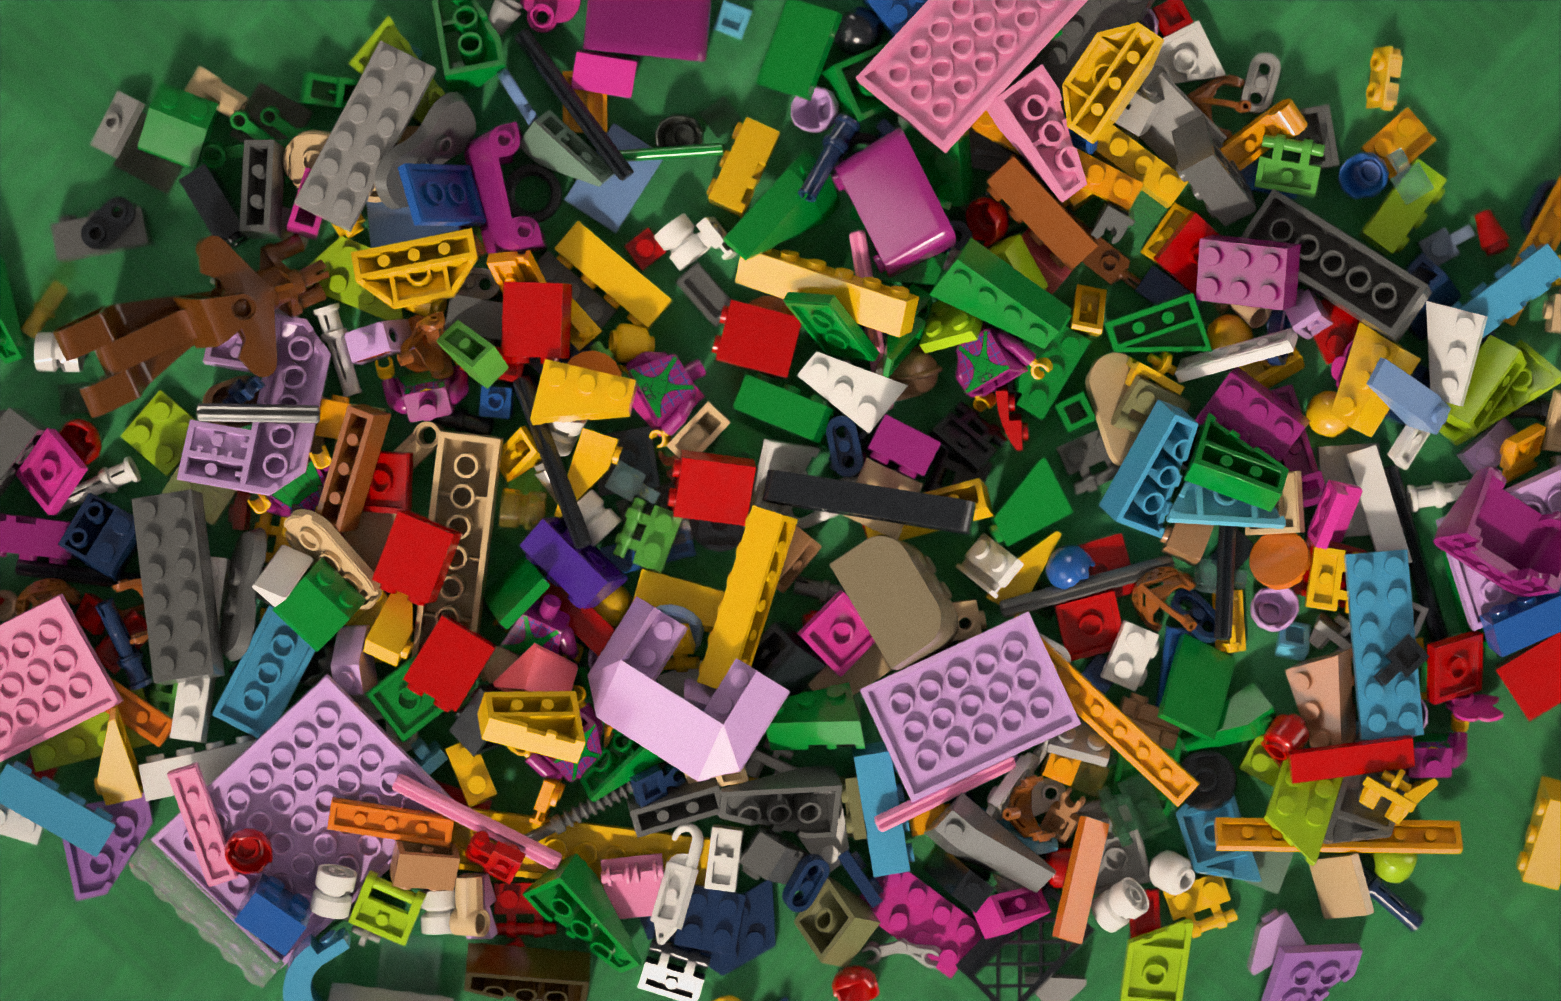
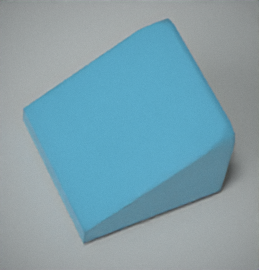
[1275,621,1311,661]

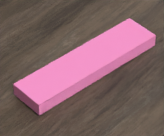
[167,762,239,887]

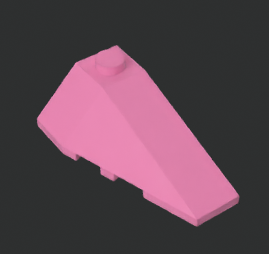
[986,64,1087,202]

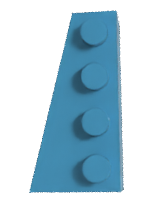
[1450,243,1561,338]
[1099,399,1198,539]
[851,741,915,877]
[0,761,116,858]

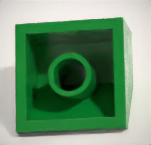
[138,82,219,170]
[272,558,366,652]

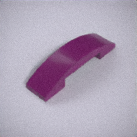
[1270,384,1326,508]

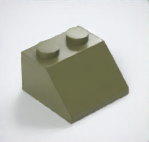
[793,877,881,967]

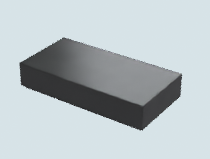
[675,262,731,328]

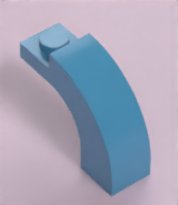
[283,927,351,1001]

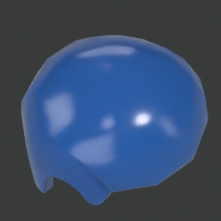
[1338,152,1389,199]
[1046,545,1095,589]

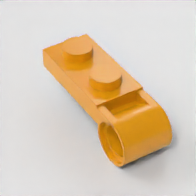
[1219,98,1308,171]

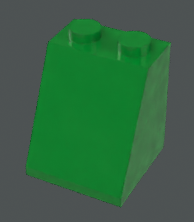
[988,457,1073,546]

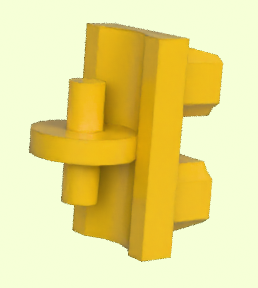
[1124,351,1185,395]
[1359,769,1417,825]

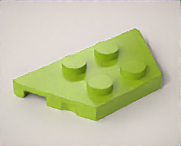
[308,236,404,320]
[1263,759,1344,866]
[1119,919,1194,1001]

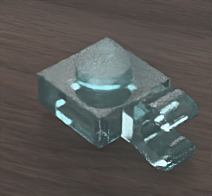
[1387,148,1434,205]
[605,460,661,504]
[1192,559,1248,593]

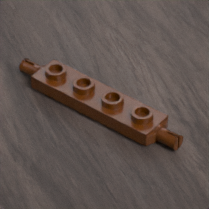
[1066,208,1141,290]

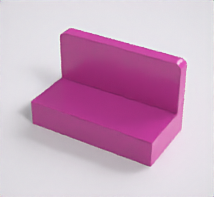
[571,49,639,98]
[1307,480,1363,549]

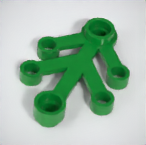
[201,106,313,185]

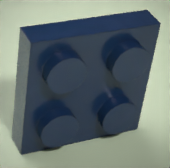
[674,884,746,956]

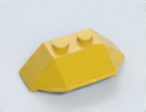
[1062,22,1164,144]
[351,228,478,309]

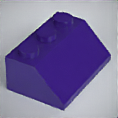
[520,517,628,609]

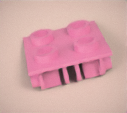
[601,853,664,919]

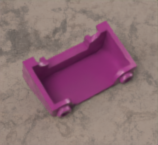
[583,0,712,62]
[464,122,548,255]
[831,128,956,278]
[1433,466,1561,597]

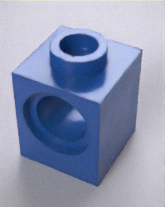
[479,385,515,420]

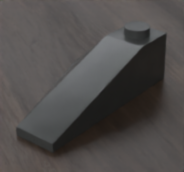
[718,765,842,839]
[924,793,1056,893]

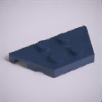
[669,880,776,976]

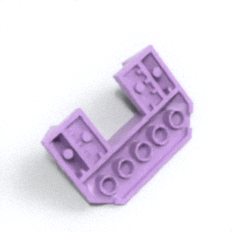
[177,314,331,496]
[588,596,790,782]

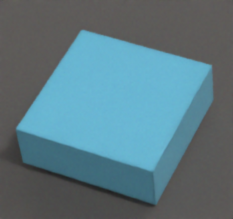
[713,0,752,40]

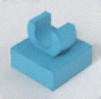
[411,737,448,775]

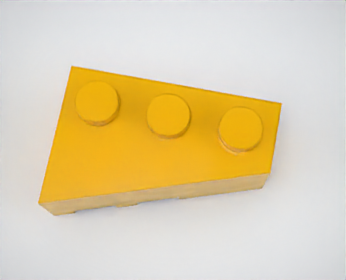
[706,117,780,218]
[1331,322,1421,438]
[530,359,637,425]
[477,691,586,764]
[1516,776,1561,890]

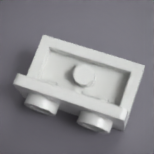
[1100,620,1160,692]

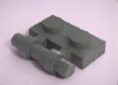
[1056,429,1120,495]

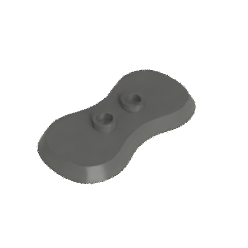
[374,92,476,209]
[219,528,267,661]

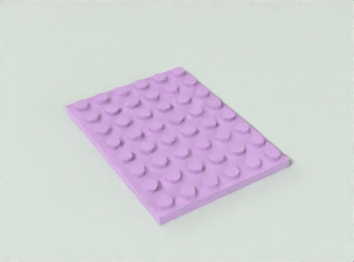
[150,674,454,969]

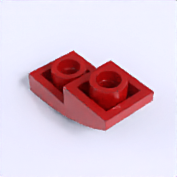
[996,384,1029,450]

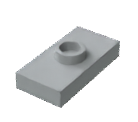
[90,91,145,159]

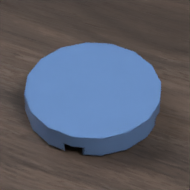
[496,69,538,126]

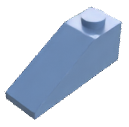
[1366,357,1451,435]

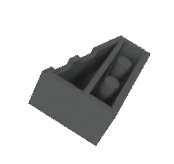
[1171,114,1257,227]
[740,825,809,885]

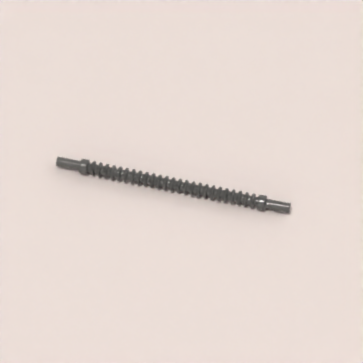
[525,761,675,842]

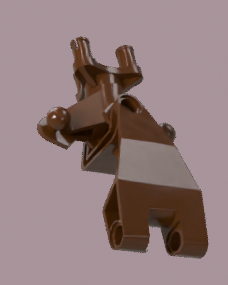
[53,233,329,418]

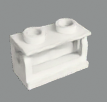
[704,824,744,892]

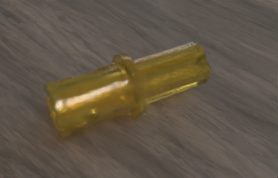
[20,280,68,339]

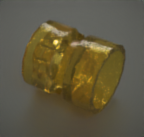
[499,487,547,530]

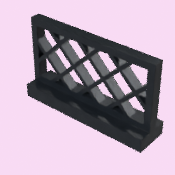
[955,883,1096,1001]

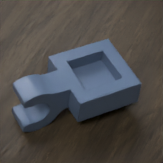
[1417,224,1475,266]

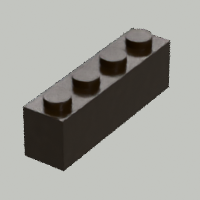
[464,943,591,1001]

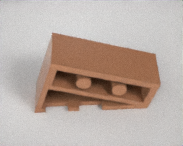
[1285,648,1356,748]

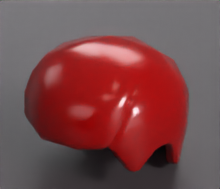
[965,197,1009,247]
[59,419,102,466]
[224,828,273,874]
[831,965,880,1001]

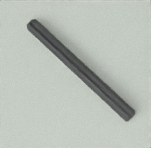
[999,555,1175,618]

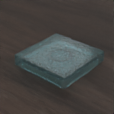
[376,934,445,996]

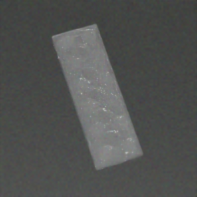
[128,838,284,988]

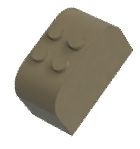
[829,536,958,671]

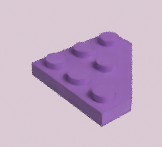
[62,792,155,901]
[1261,943,1363,1001]

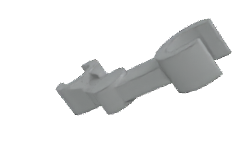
[862,938,942,968]

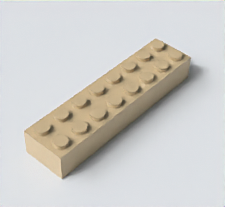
[411,430,504,658]

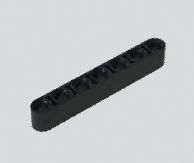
[762,470,976,534]

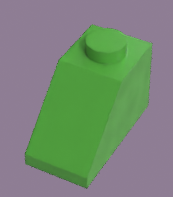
[436,320,509,389]

